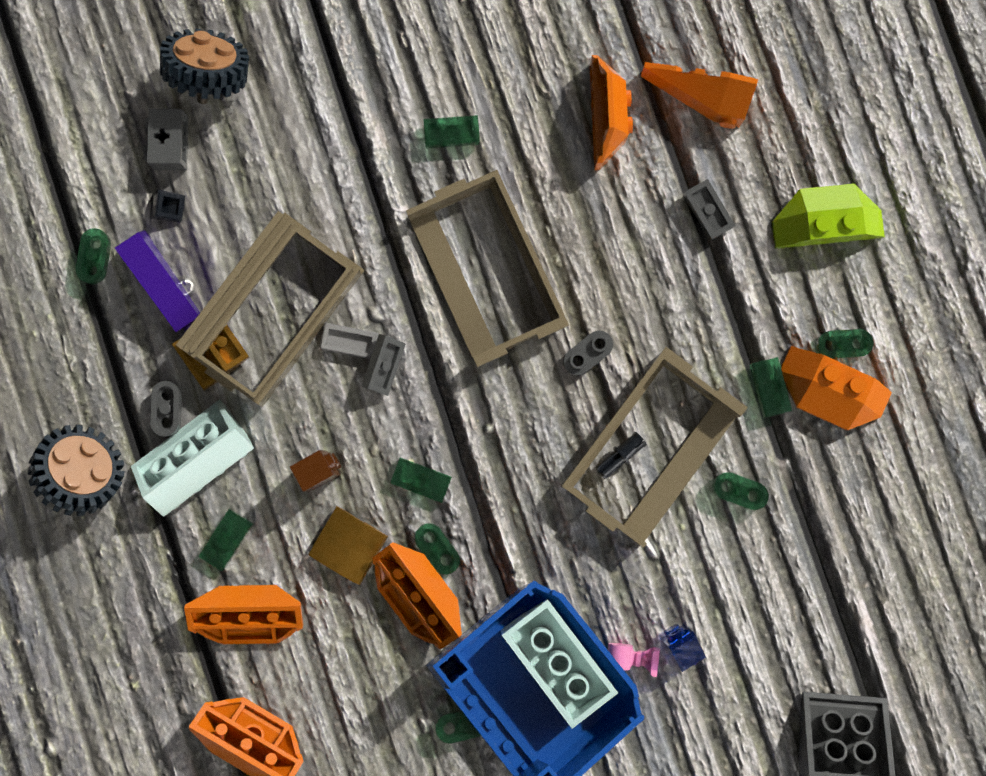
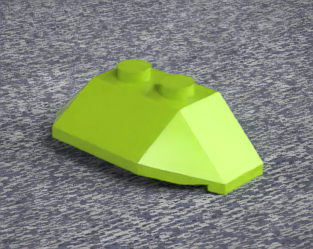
[772,184,885,249]

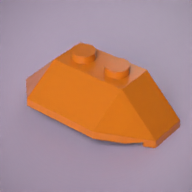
[589,55,633,170]
[779,346,892,431]
[372,542,462,650]
[184,585,303,644]
[188,697,304,776]

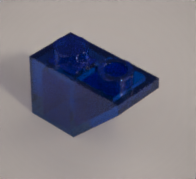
[660,624,706,672]

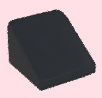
[150,189,185,223]

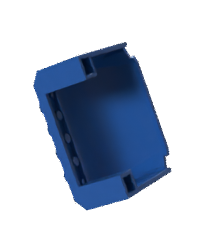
[426,581,644,776]

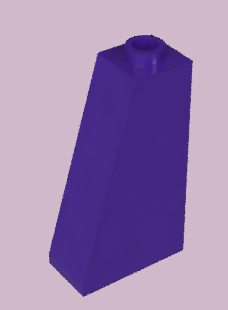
[115,230,200,332]

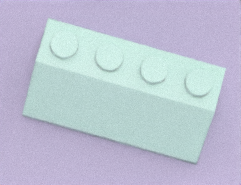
[131,399,254,517]
[501,599,618,729]

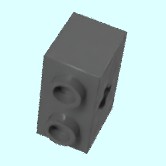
[143,108,189,170]

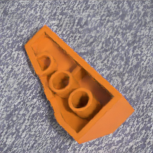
[641,62,758,129]

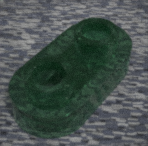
[76,228,111,284]
[815,329,873,359]
[712,472,769,510]
[415,523,460,575]
[435,710,481,744]

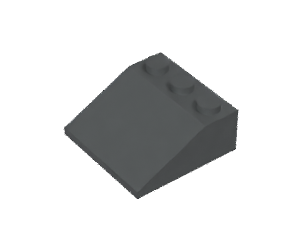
[798,691,895,776]

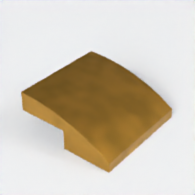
[172,325,249,391]
[308,506,388,585]

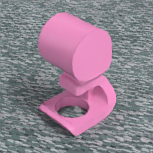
[607,643,660,677]

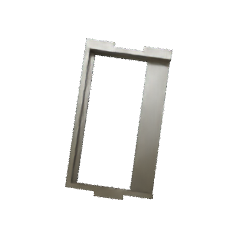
[406,170,569,367]
[176,211,364,407]
[561,347,748,548]

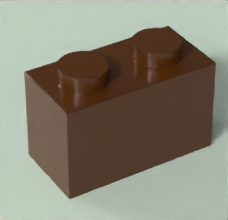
[290,450,341,492]

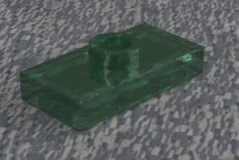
[423,115,480,149]
[749,357,792,418]
[390,457,452,503]
[198,509,254,571]

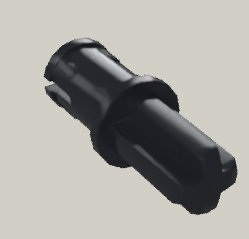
[595,432,647,479]

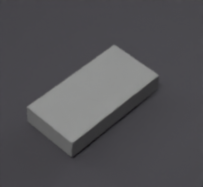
[319,322,379,360]

